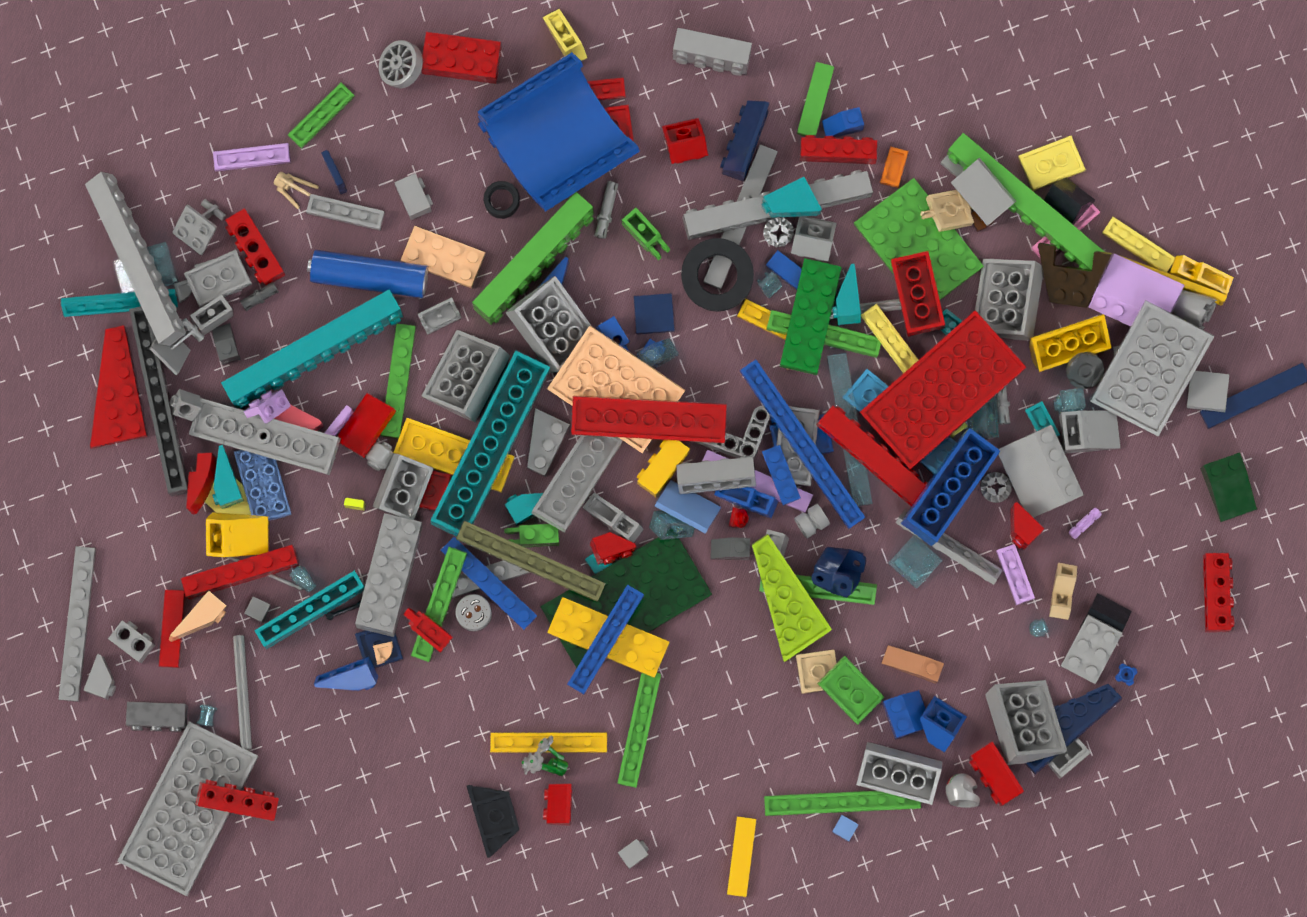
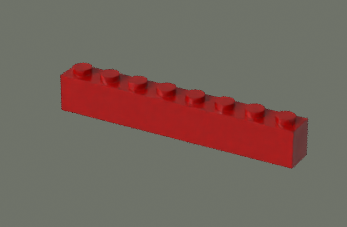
[816,406,928,507]

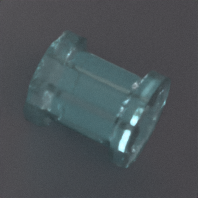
[196,705,217,727]

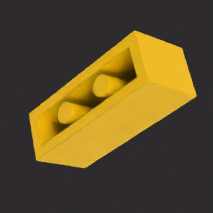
[637,440,690,497]

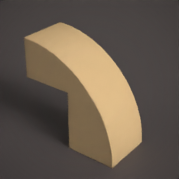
[1049,563,1077,620]

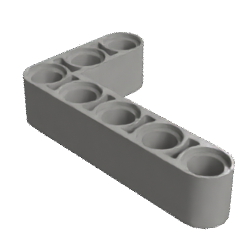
[692,406,770,459]

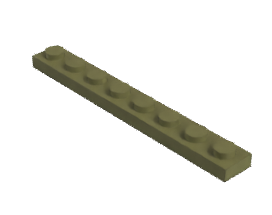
[456,521,605,602]

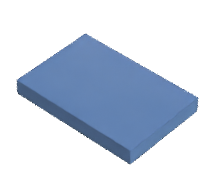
[655,480,721,534]

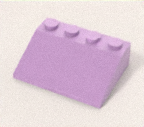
[1089,254,1184,326]

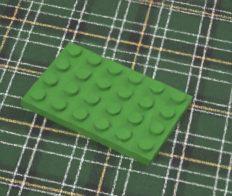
[854,178,984,300]

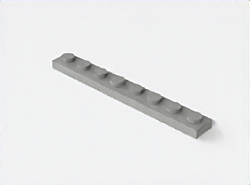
[59,546,96,702]

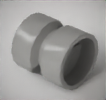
[794,504,830,539]

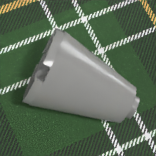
[1173,290,1217,329]

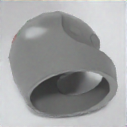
[945,773,980,808]

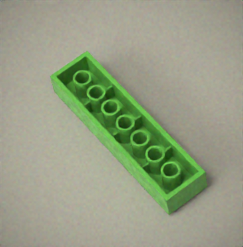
[472,192,594,325]

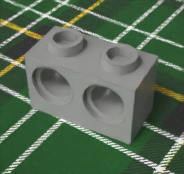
[108,620,155,664]

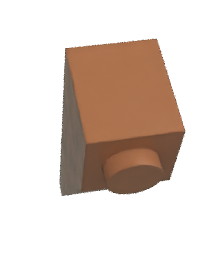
[881,645,944,684]

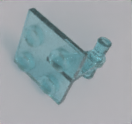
[888,535,943,589]

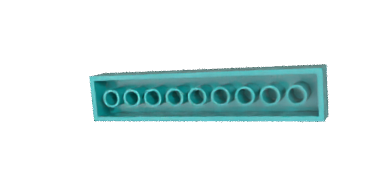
[221,290,403,409]
[431,351,550,537]

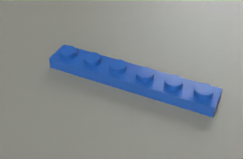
[441,537,538,630]
[567,585,644,695]

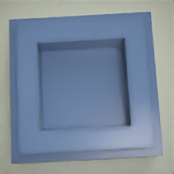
[832,815,859,842]

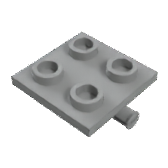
[172,199,226,255]
[150,318,205,375]

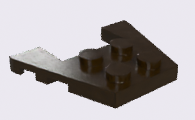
[1038,243,1113,308]

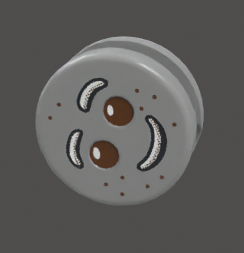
[455,594,492,631]

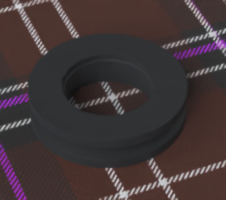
[681,238,754,312]

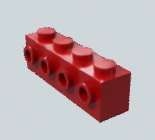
[800,135,877,164]
[1203,553,1234,632]
[195,779,279,821]

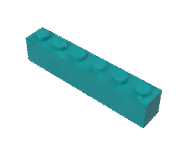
[254,570,365,649]

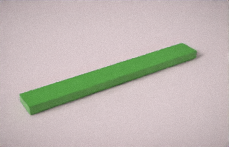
[764,791,921,816]

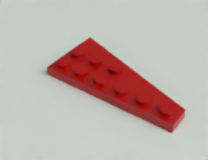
[90,325,147,449]

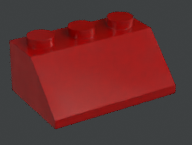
[969,742,1024,806]

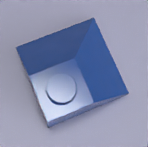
[920,696,967,753]

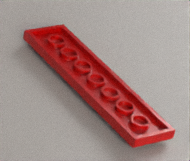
[571,395,727,443]

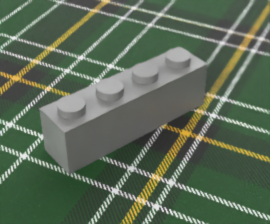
[676,456,756,494]

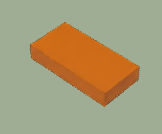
[880,146,909,188]

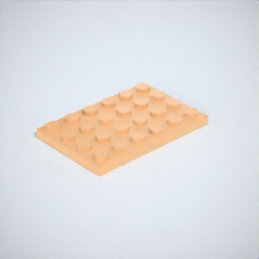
[547,325,685,453]

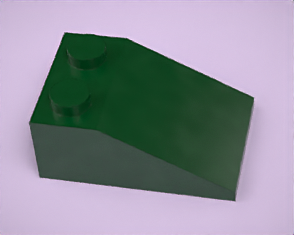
[1200,453,1257,522]

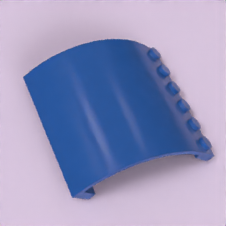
[478,52,640,211]

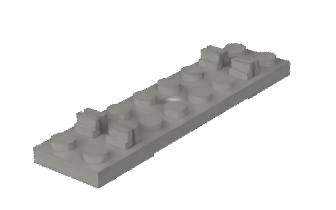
[189,398,341,475]

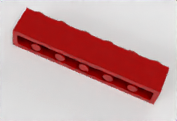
[181,545,300,599]

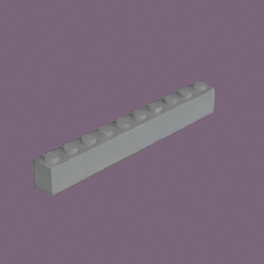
[683,170,873,240]
[85,172,187,346]

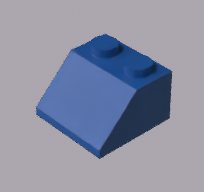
[882,690,926,740]

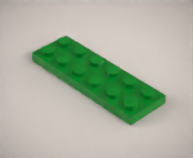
[779,258,841,375]

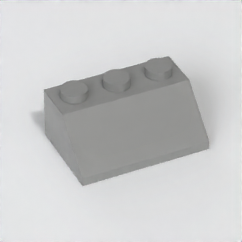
[372,453,434,520]

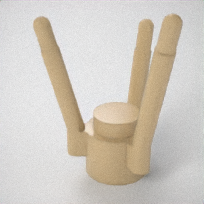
[274,171,319,209]

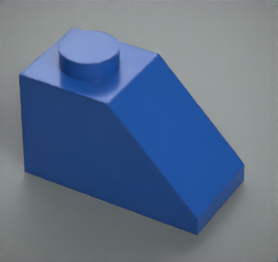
[822,107,864,137]

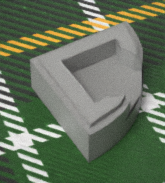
[174,280,192,303]

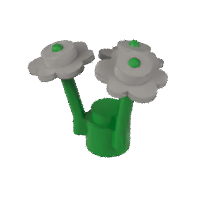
[522,735,568,776]

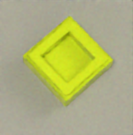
[344,498,366,511]

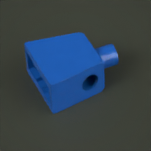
[596,316,630,352]

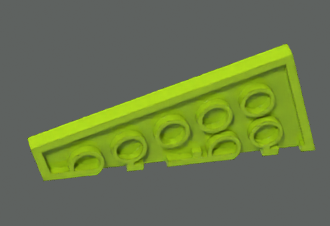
[752,534,832,662]

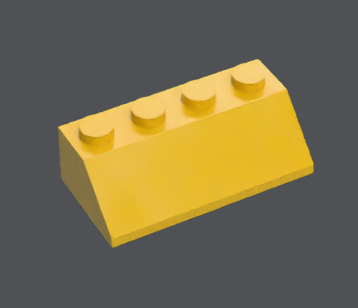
[1029,314,1111,372]

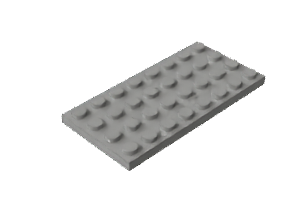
[117,722,259,896]

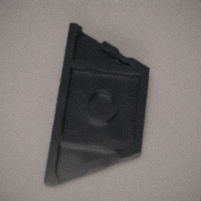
[467,785,520,858]

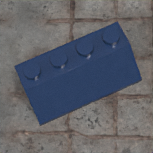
[720,100,770,182]

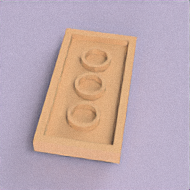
[401,226,485,289]

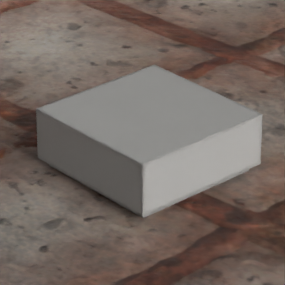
[244,597,271,622]

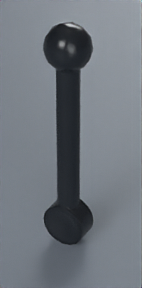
[326,601,361,620]

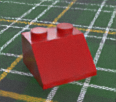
[662,118,708,164]
[1010,502,1044,550]
[543,784,573,826]

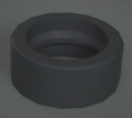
[483,181,520,219]

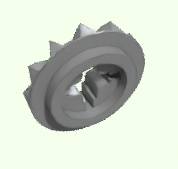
[763,217,794,248]
[981,472,1012,503]

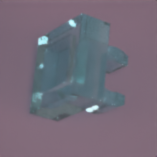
[757,272,783,298]

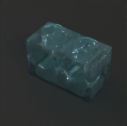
[1054,388,1086,415]

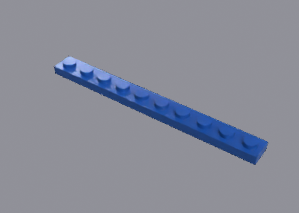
[740,360,866,529]

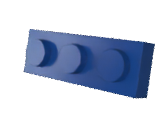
[762,445,801,506]

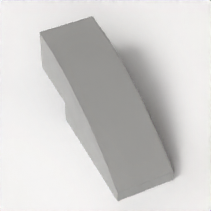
[583,493,644,543]

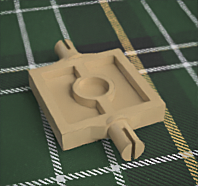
[920,190,974,232]

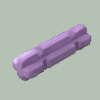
[1069,508,1102,539]

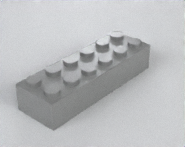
[355,513,423,637]

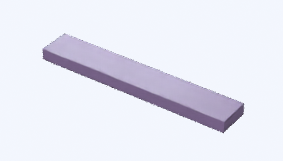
[703,450,813,513]

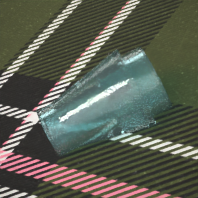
[289,565,317,593]

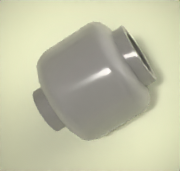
[366,441,393,471]

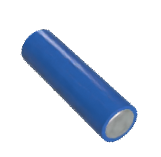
[307,250,428,298]

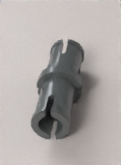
[240,281,279,311]

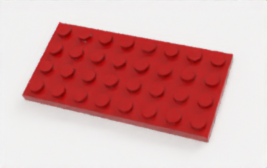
[860,310,1027,470]

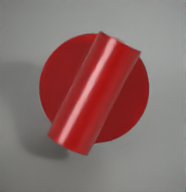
[729,507,749,528]

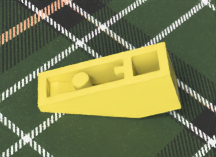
[543,9,587,61]

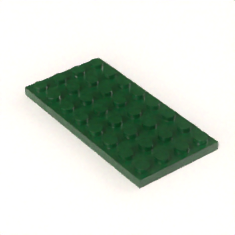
[540,529,712,668]

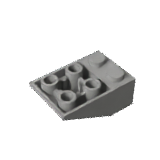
[1059,410,1120,454]

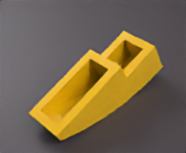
[1170,255,1234,295]

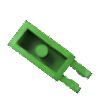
[622,208,670,260]
[504,524,559,548]

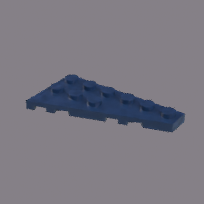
[995,684,1122,775]

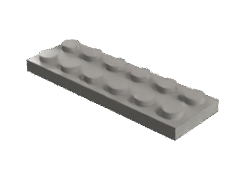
[532,435,623,533]

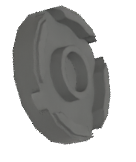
[1066,352,1104,389]

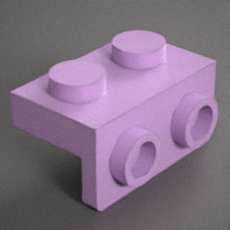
[244,390,291,424]

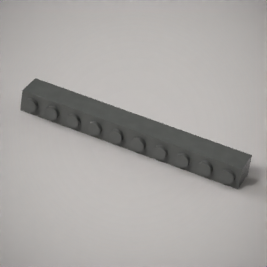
[129,306,188,497]

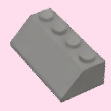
[856,742,943,805]

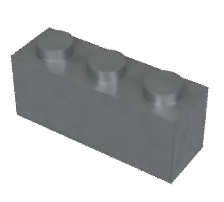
[126,702,188,732]

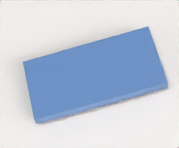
[234,450,291,521]

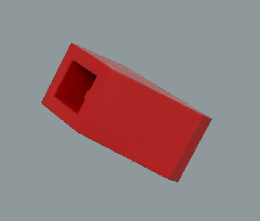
[590,532,636,565]

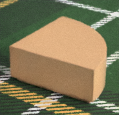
[373,641,393,665]

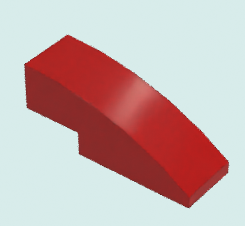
[186,453,217,515]

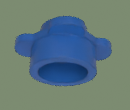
[1115,664,1137,686]

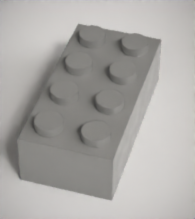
[673,28,752,76]

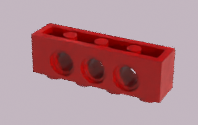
[225,208,285,286]

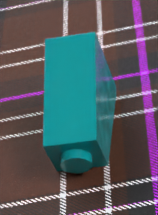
[761,177,822,218]

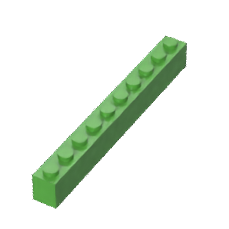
[947,133,1105,270]

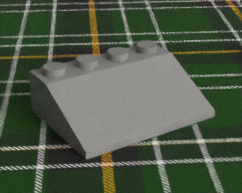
[975,259,1043,341]
[505,276,591,373]
[422,330,511,422]
[998,425,1084,518]
[985,680,1067,765]

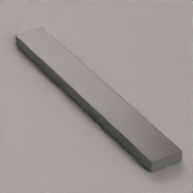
[703,144,778,290]

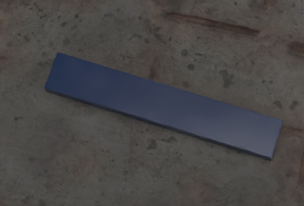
[1199,363,1307,429]

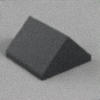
[1044,178,1095,225]
[1080,593,1132,632]

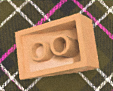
[169,591,226,642]

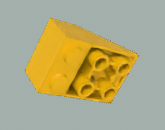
[206,512,269,557]

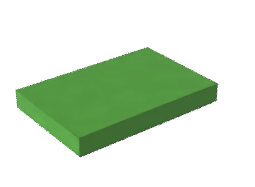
[817,656,884,725]

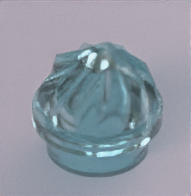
[1029,618,1049,637]

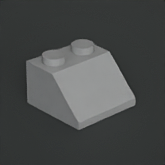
[791,216,837,261]

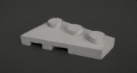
[527,408,570,477]

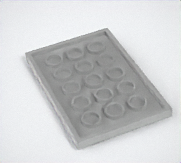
[1090,300,1214,436]

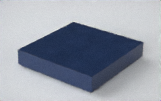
[321,150,347,194]
[634,293,674,335]
[355,630,403,668]

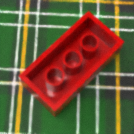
[421,32,502,84]
[891,251,945,336]

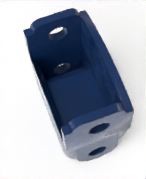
[812,547,866,598]

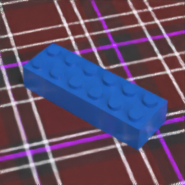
[901,428,1000,546]

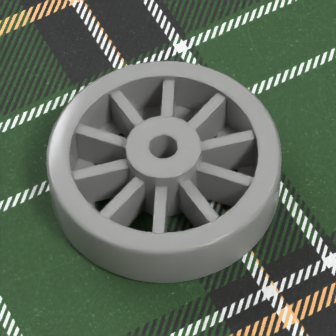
[379,40,423,89]

